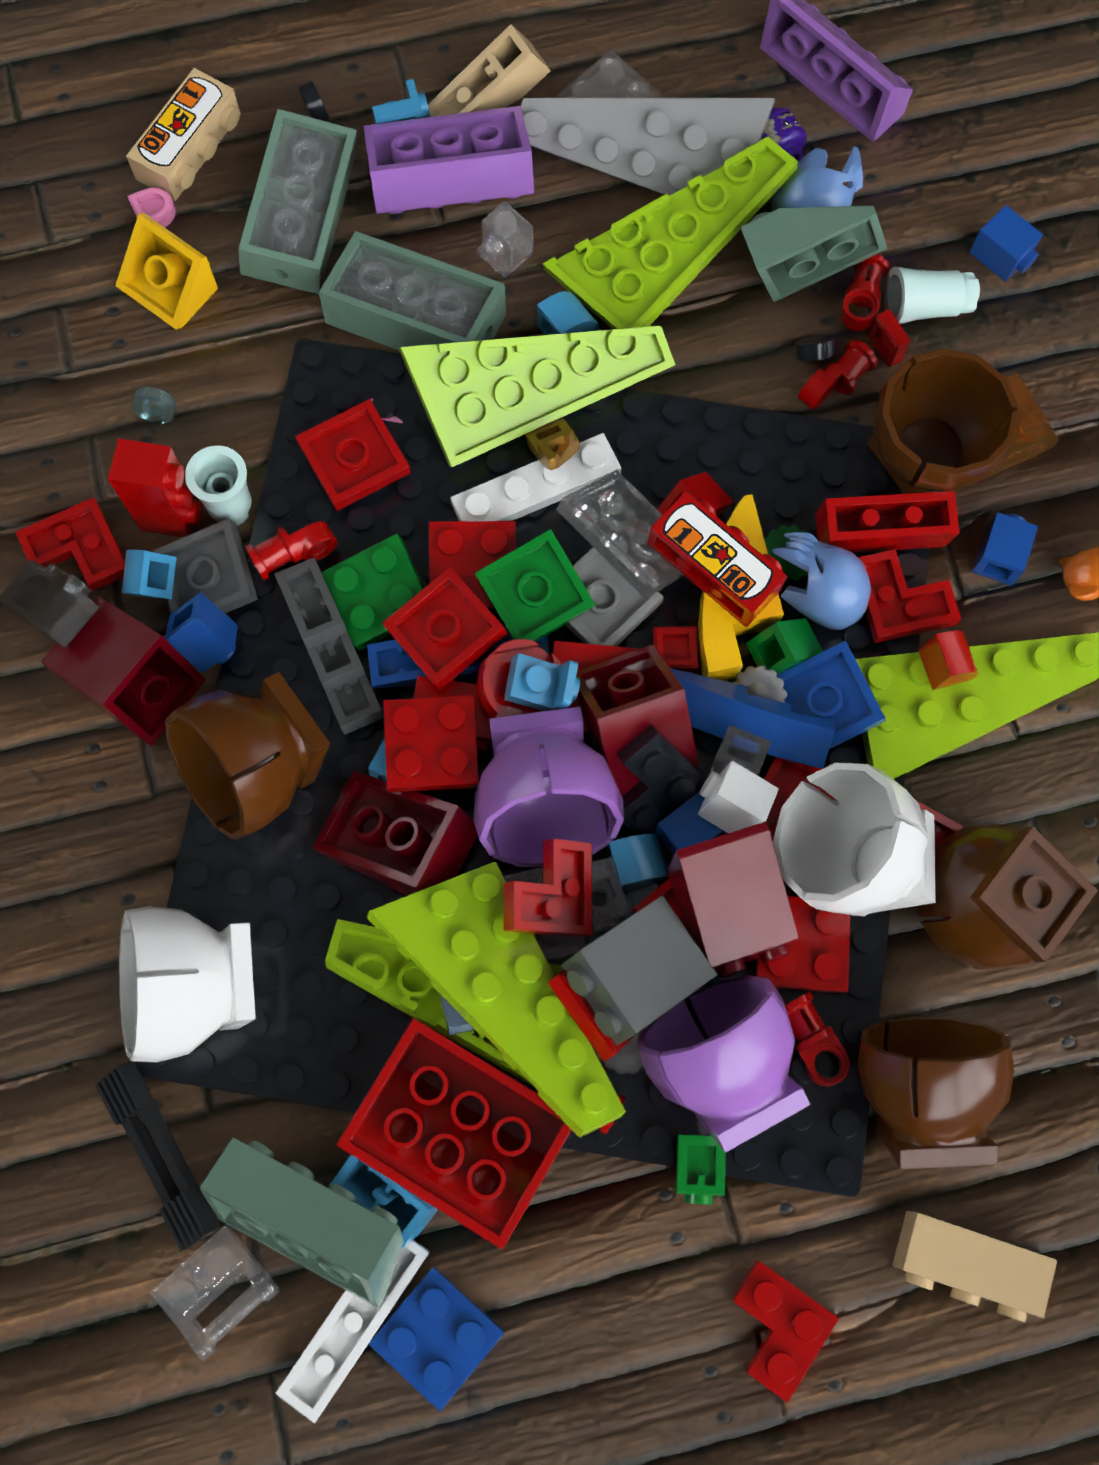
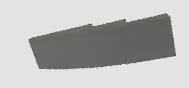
[275,558,384,735]

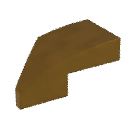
[525,418,580,470]

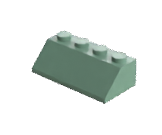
[199,1138,404,1308]

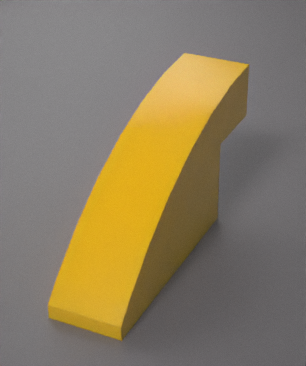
[698,494,784,681]

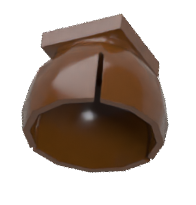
[867,348,1019,494]
[165,672,330,840]
[918,824,1098,970]
[858,1017,1014,1169]

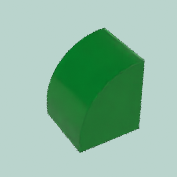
[746,618,823,674]

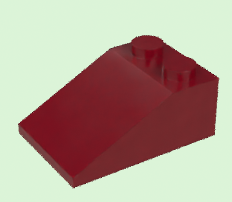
[312,770,478,896]

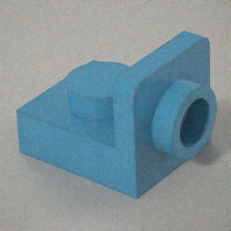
[372,79,429,124]
[504,653,580,711]

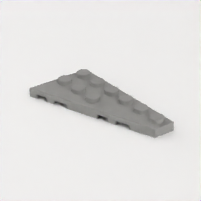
[521,98,775,196]

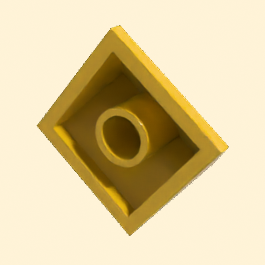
[115,213,218,330]

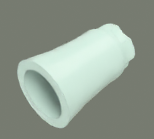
[884,266,980,324]
[185,446,252,526]

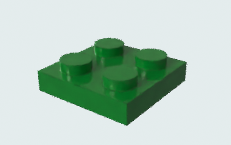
[475,529,596,642]
[321,534,424,651]

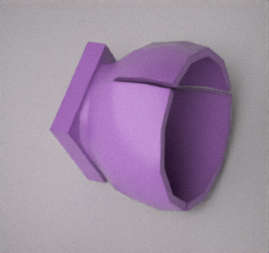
[474,707,624,867]
[639,975,810,1153]

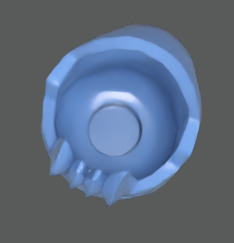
[771,146,863,211]
[772,532,871,630]

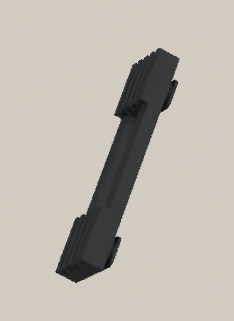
[95,1061,220,1252]

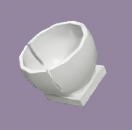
[772,763,936,916]
[119,906,255,1062]

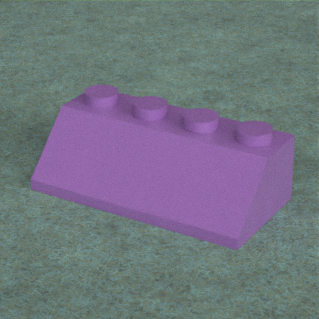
[760,0,913,142]
[363,106,534,214]

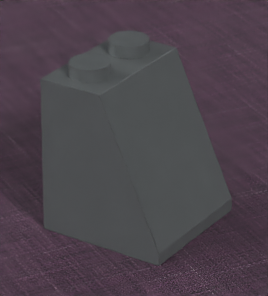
[561,895,718,1046]

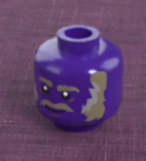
[760,107,807,161]

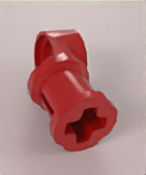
[840,254,890,331]
[797,340,878,411]
[244,521,338,581]
[785,992,850,1087]

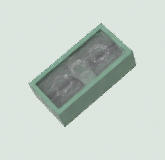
[238,109,357,294]
[319,231,506,350]

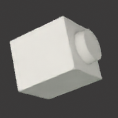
[698,760,779,833]

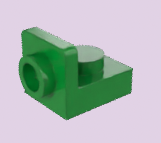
[674,1134,726,1204]

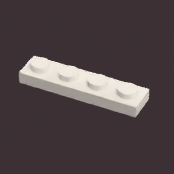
[450,433,621,521]
[275,1239,430,1423]

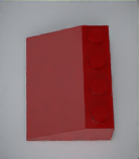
[336,1018,571,1250]

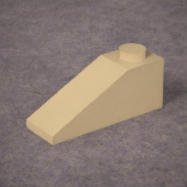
[428,24,551,117]

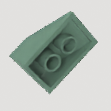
[741,205,888,302]

